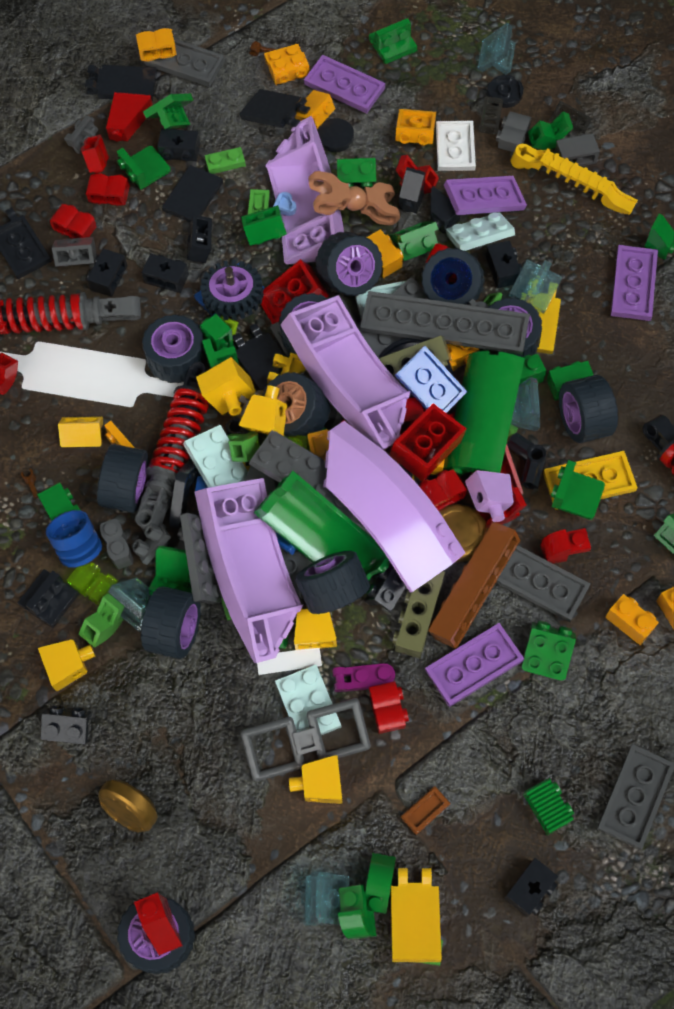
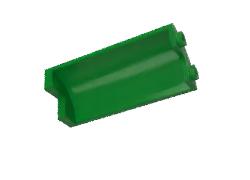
[443,351,525,476]
[254,471,390,581]

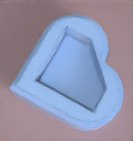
[273,192,296,216]

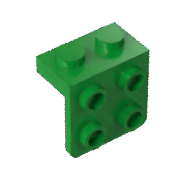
[117,146,171,190]
[337,158,376,188]
[551,460,605,520]
[149,546,192,595]
[522,621,576,681]

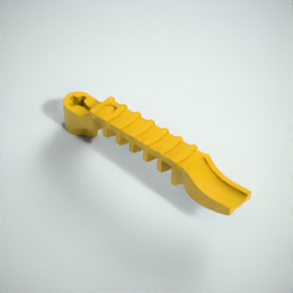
[511,144,638,215]

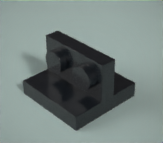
[18,569,80,628]

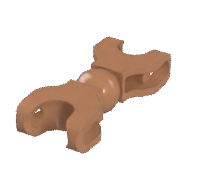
[308,171,400,225]

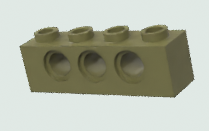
[379,336,452,381]
[392,571,445,659]

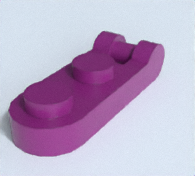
[332,664,395,692]

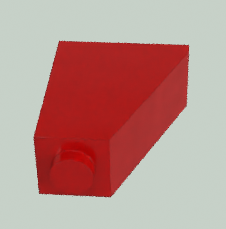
[106,92,153,142]
[134,892,183,956]

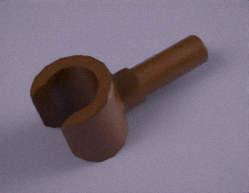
[250,41,276,56]
[21,469,38,499]

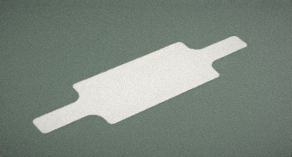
[0,342,184,407]

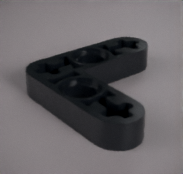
[169,459,200,530]

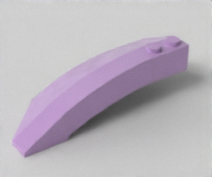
[265,116,344,264]
[280,295,410,450]
[195,478,304,663]

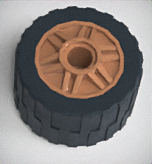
[262,372,330,441]

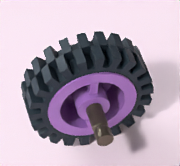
[200,260,264,320]

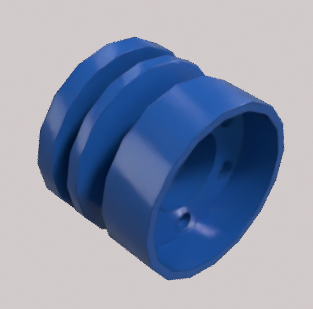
[46,510,102,567]

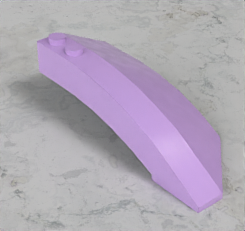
[323,421,465,592]

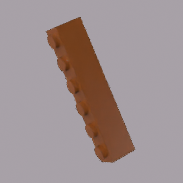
[428,522,520,649]

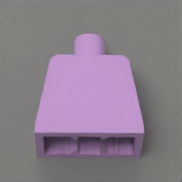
[465,470,514,522]

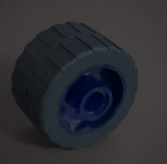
[421,248,485,305]

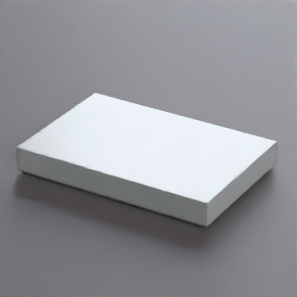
[436,121,476,171]

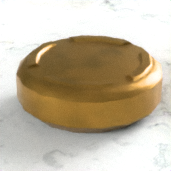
[439,504,487,563]
[98,780,158,832]

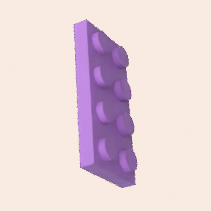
[304,55,385,114]
[444,176,527,215]
[611,245,658,321]
[425,623,524,707]

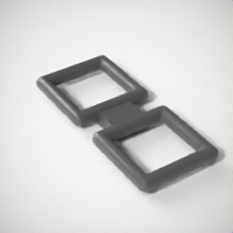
[240,698,371,782]

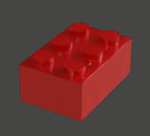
[389,403,467,482]

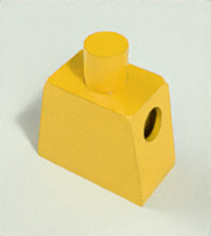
[239,385,287,436]
[294,605,337,650]
[38,640,96,691]
[289,755,343,804]

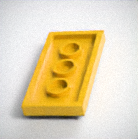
[543,451,638,510]

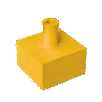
[196,357,256,416]

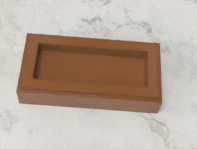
[401,786,451,835]

